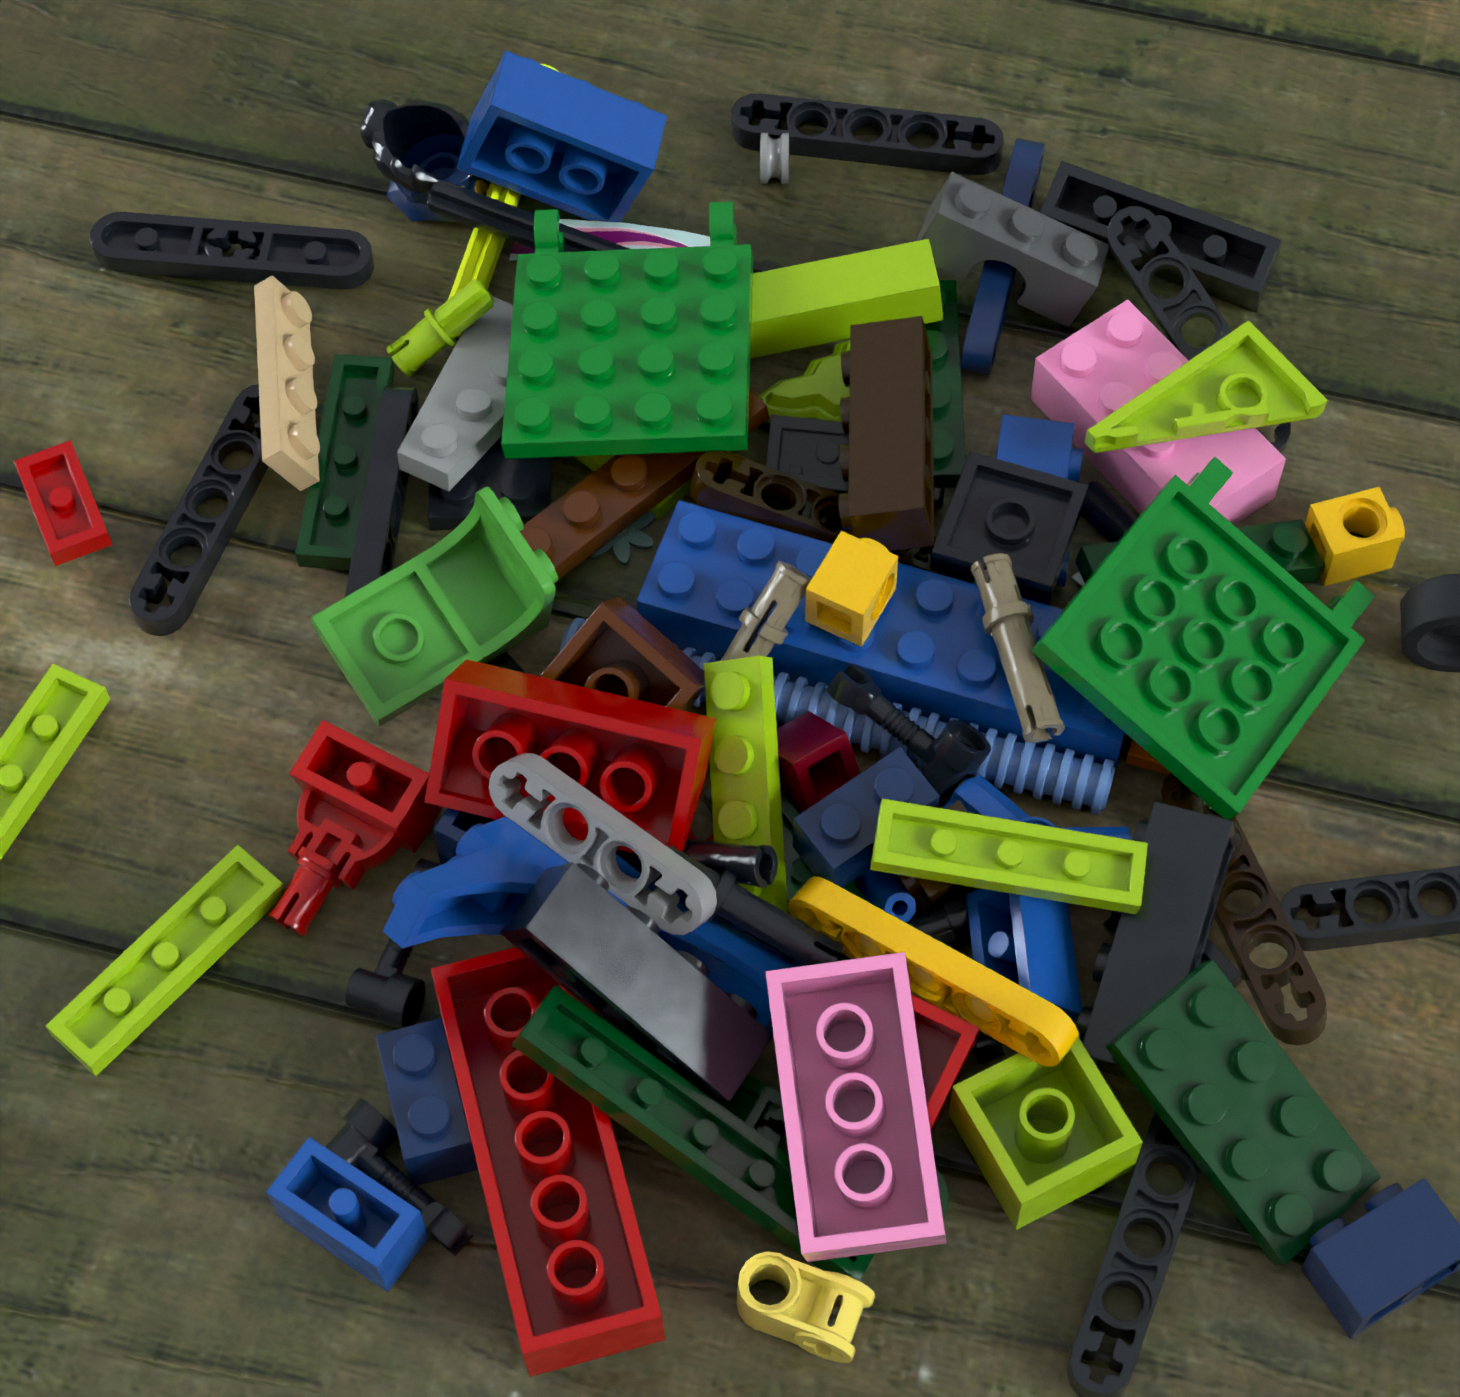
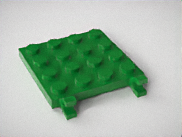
[501,201,753,459]
[1031,457,1375,820]

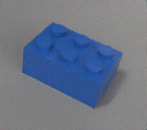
[457,50,667,223]

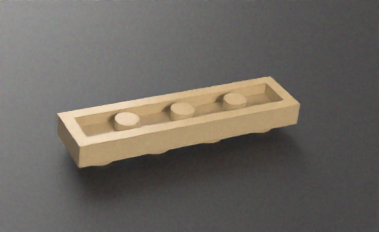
[254,275,320,491]

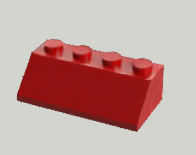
[425,659,717,854]

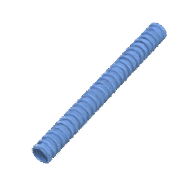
[560,617,1116,816]

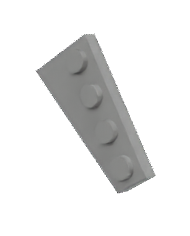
[397,297,513,491]

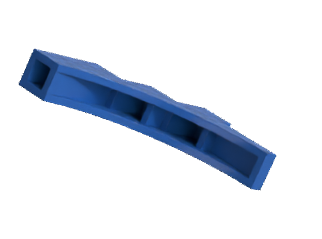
[383,816,799,1034]

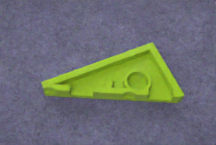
[1084,320,1328,453]

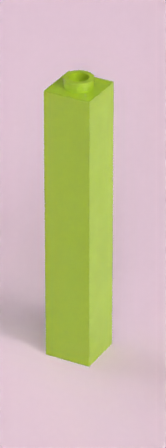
[750,239,943,358]

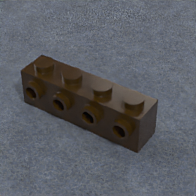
[839,316,934,551]

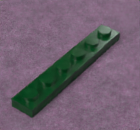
[512,984,875,1281]

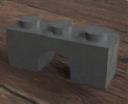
[917,172,1109,327]

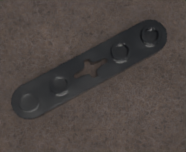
[90,212,374,290]

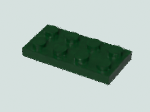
[1105,960,1381,1265]

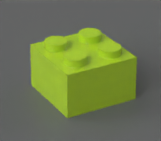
[948,1037,1143,1230]

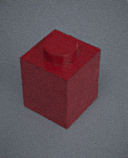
[777,711,860,812]

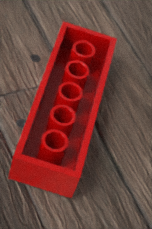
[431,947,665,1377]

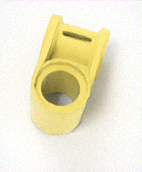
[736,1251,875,1363]

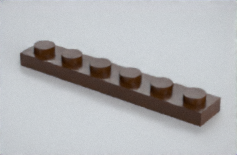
[520,389,770,580]

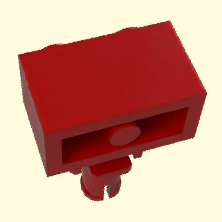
[268,720,443,937]

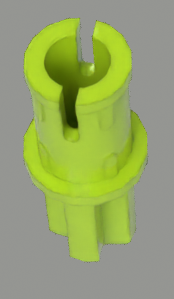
[386,280,494,377]

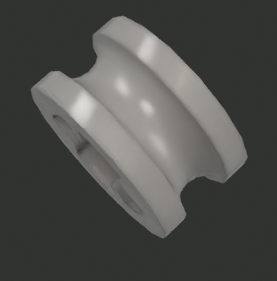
[760,133,789,184]

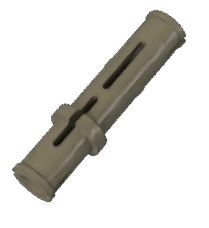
[971,553,1065,743]

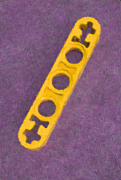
[788,877,1079,1067]

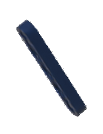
[961,139,1045,376]

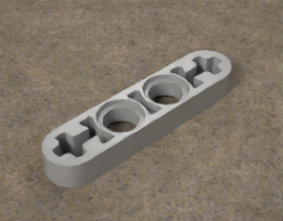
[489,753,717,935]

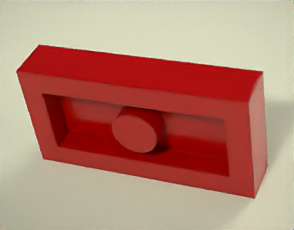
[14,440,113,566]

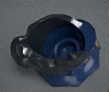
[360,99,490,223]

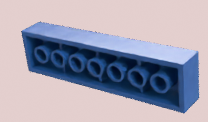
[637,500,1128,777]

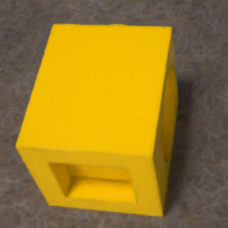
[1305,487,1405,586]
[805,531,898,647]

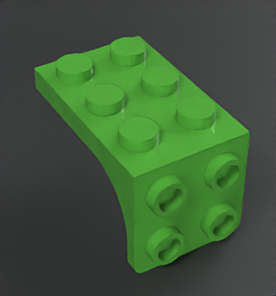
[311,486,558,727]

